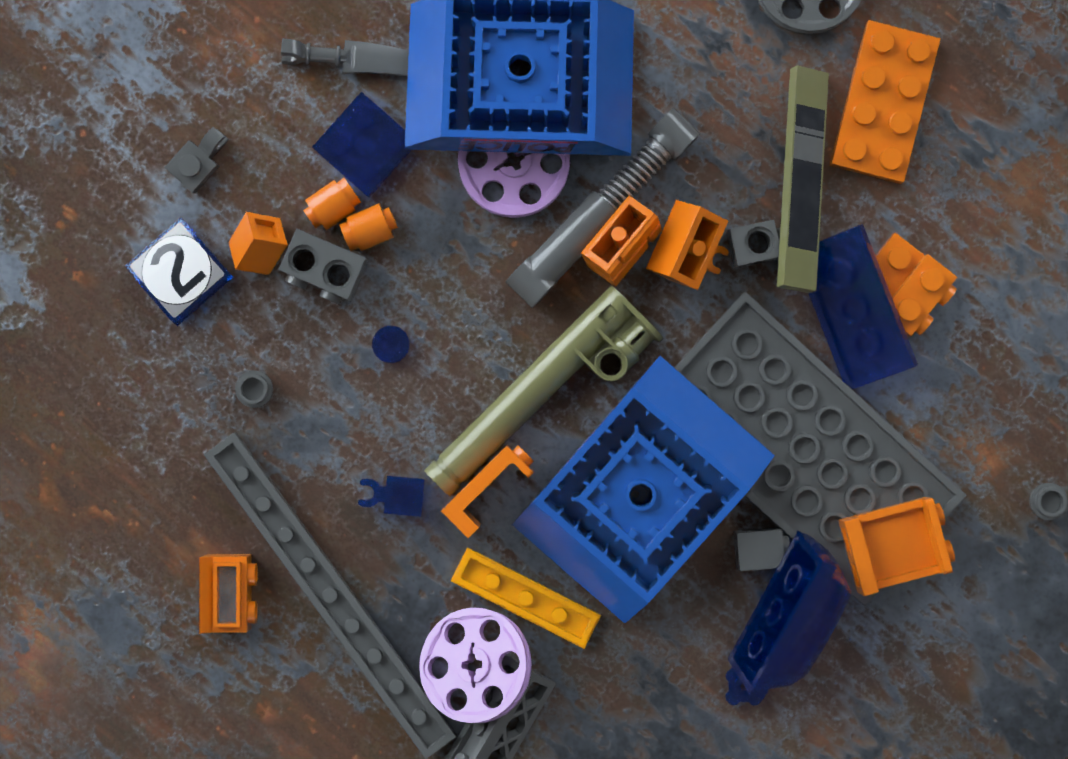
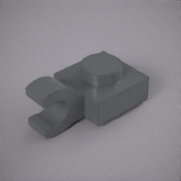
[164,127,229,193]

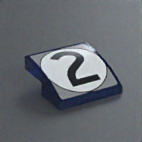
[125,217,233,326]

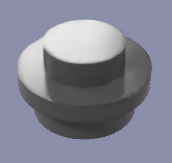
[235,370,273,408]
[1029,483,1068,520]

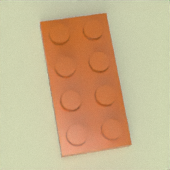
[829,20,941,184]

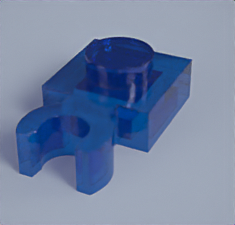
[358,475,425,517]

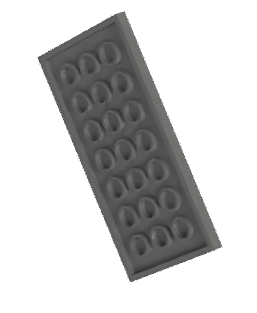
[674,291,967,606]

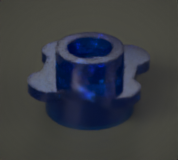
[725,668,763,706]

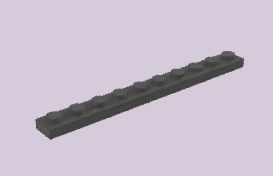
[204,432,457,759]

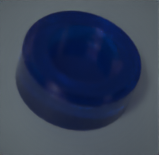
[372,326,410,363]

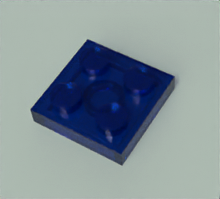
[312,92,411,198]

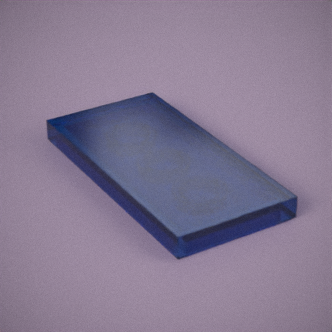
[808,224,918,390]

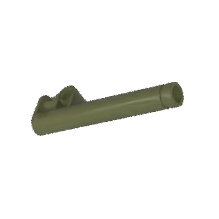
[424,286,663,497]

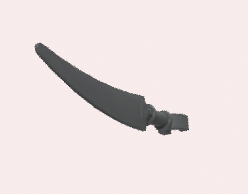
[281,38,409,77]

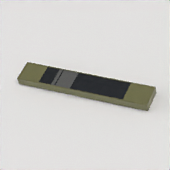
[777,65,829,293]

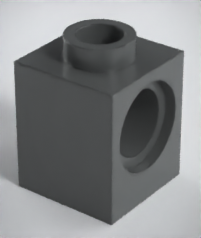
[726,220,780,269]
[733,527,791,571]

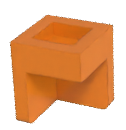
[229,212,288,275]

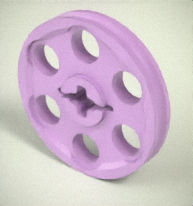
[458,151,570,218]
[420,608,532,723]

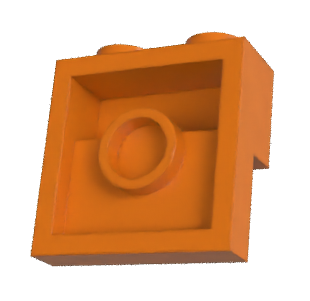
[847,232,957,338]

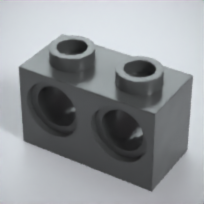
[278,228,369,305]

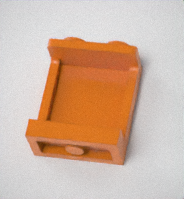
[441,445,534,538]
[838,497,955,596]

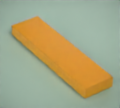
[451,547,601,649]

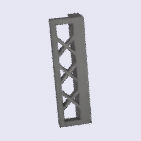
[445,654,556,759]

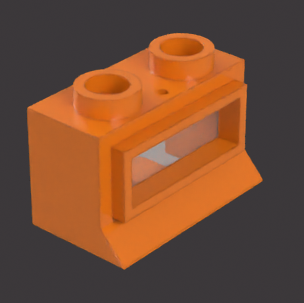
[199,554,258,634]

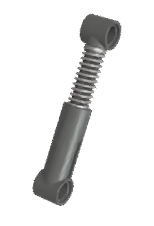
[505,108,701,308]

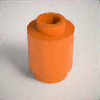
[303,178,361,231]
[339,203,398,252]

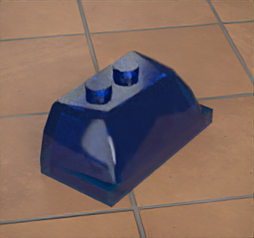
[728,531,852,700]

